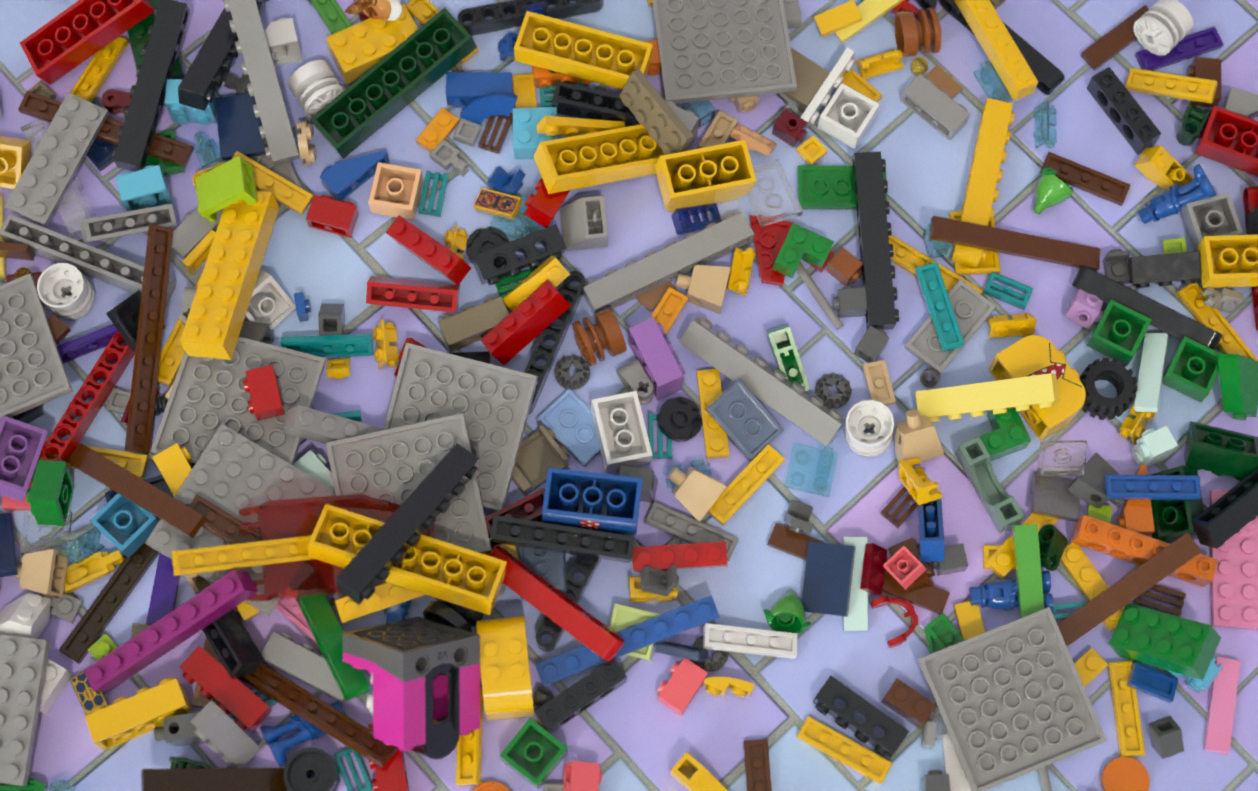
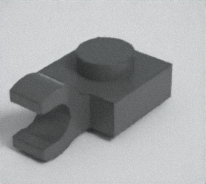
[223,73,251,95]

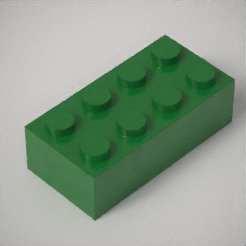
[1109,603,1221,680]

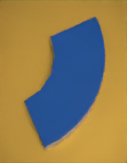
[460,92,518,125]

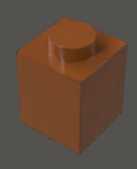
[826,247,863,286]

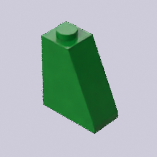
[1218,354,1258,421]

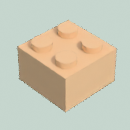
[368,162,423,220]

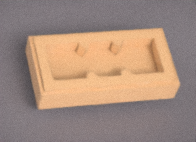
[730,124,777,156]

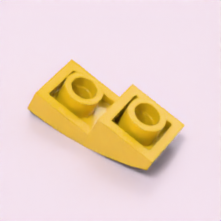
[703,677,755,698]

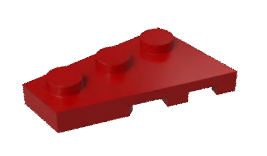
[749,215,793,286]

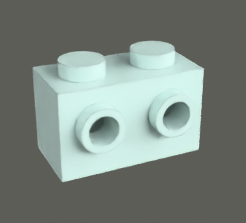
[1132,425,1178,468]

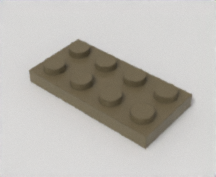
[619,69,693,155]

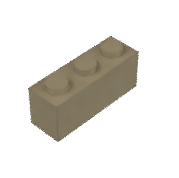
[438,297,509,352]

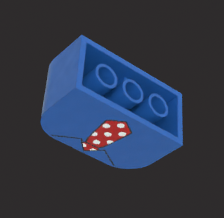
[542,467,643,536]

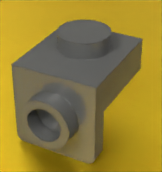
[784,499,814,534]
[641,565,679,596]

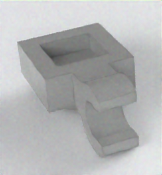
[429,139,469,176]
[1202,287,1244,313]
[39,593,84,624]

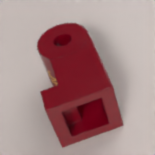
[101,90,131,115]

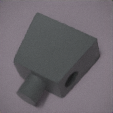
[1067,452,1126,508]
[615,465,658,503]
[154,712,210,746]

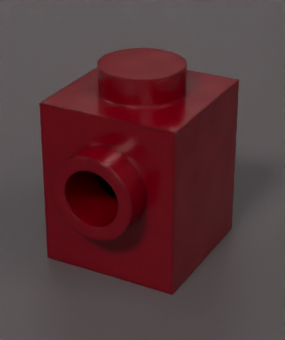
[772,109,808,148]

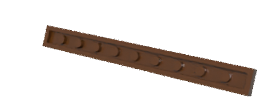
[124,224,174,454]

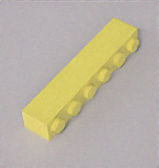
[915,373,1059,423]

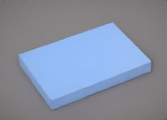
[536,388,600,467]

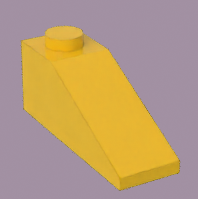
[502,255,570,311]

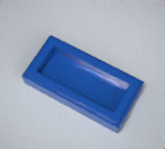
[1127,662,1178,703]

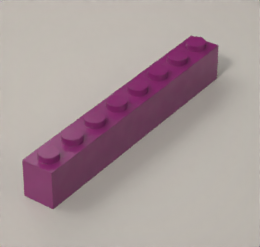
[84,569,258,692]

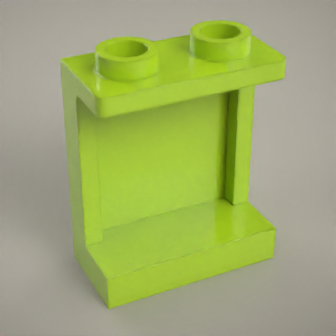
[195,156,257,223]

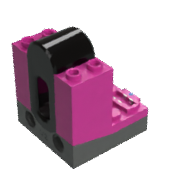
[343,616,480,760]

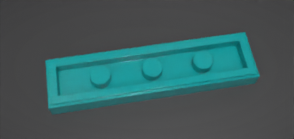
[915,262,965,353]
[280,334,374,357]

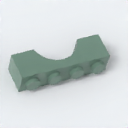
[955,436,1024,533]

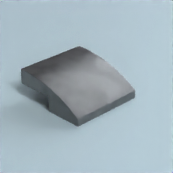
[1030,471,1080,522]

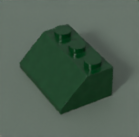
[1184,421,1258,481]
[1150,465,1204,543]

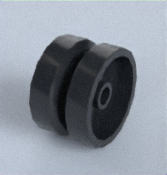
[423,598,484,632]
[283,747,341,791]

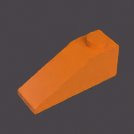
[1117,464,1155,537]

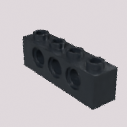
[1086,67,1162,155]
[552,81,638,127]
[472,224,567,286]
[534,658,627,734]
[813,675,910,758]

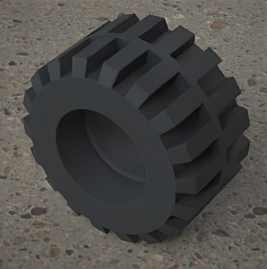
[1080,358,1138,420]

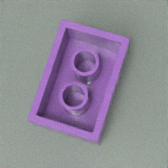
[628,317,685,401]
[0,415,48,502]

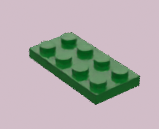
[797,165,887,210]

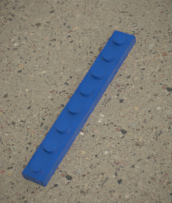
[535,595,720,687]

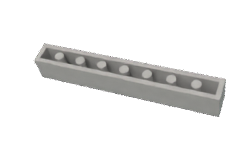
[223,0,300,165]
[583,212,754,315]
[0,214,176,306]
[679,318,846,446]

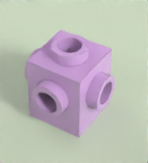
[1065,289,1103,329]

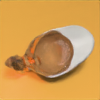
[345,0,402,21]

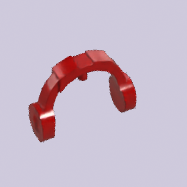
[870,595,918,648]

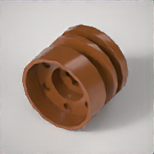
[894,7,941,58]
[572,308,627,366]

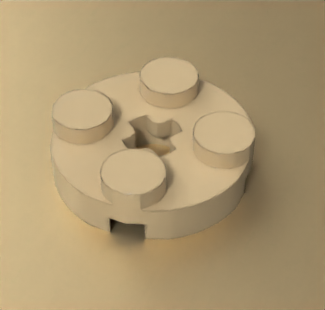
[297,121,317,166]

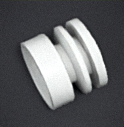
[1133,0,1194,56]
[287,60,345,118]
[37,263,95,320]
[845,400,894,457]

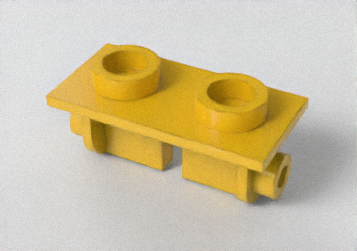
[856,49,904,79]
[443,225,468,259]
[727,248,756,296]
[987,313,1036,338]
[373,319,399,370]
[1119,402,1156,445]

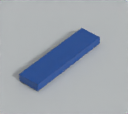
[1104,475,1201,500]

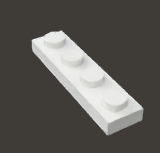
[800,47,856,129]
[703,623,797,659]

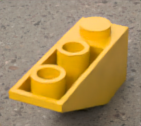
[1134,145,1194,190]
[670,752,728,791]

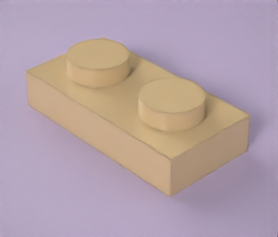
[698,111,738,149]
[862,360,896,406]

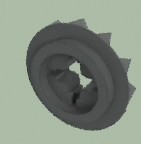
[554,354,590,390]
[815,372,852,408]
[692,636,729,672]

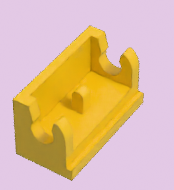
[898,458,942,505]
[629,576,678,603]

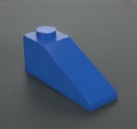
[320,150,390,202]

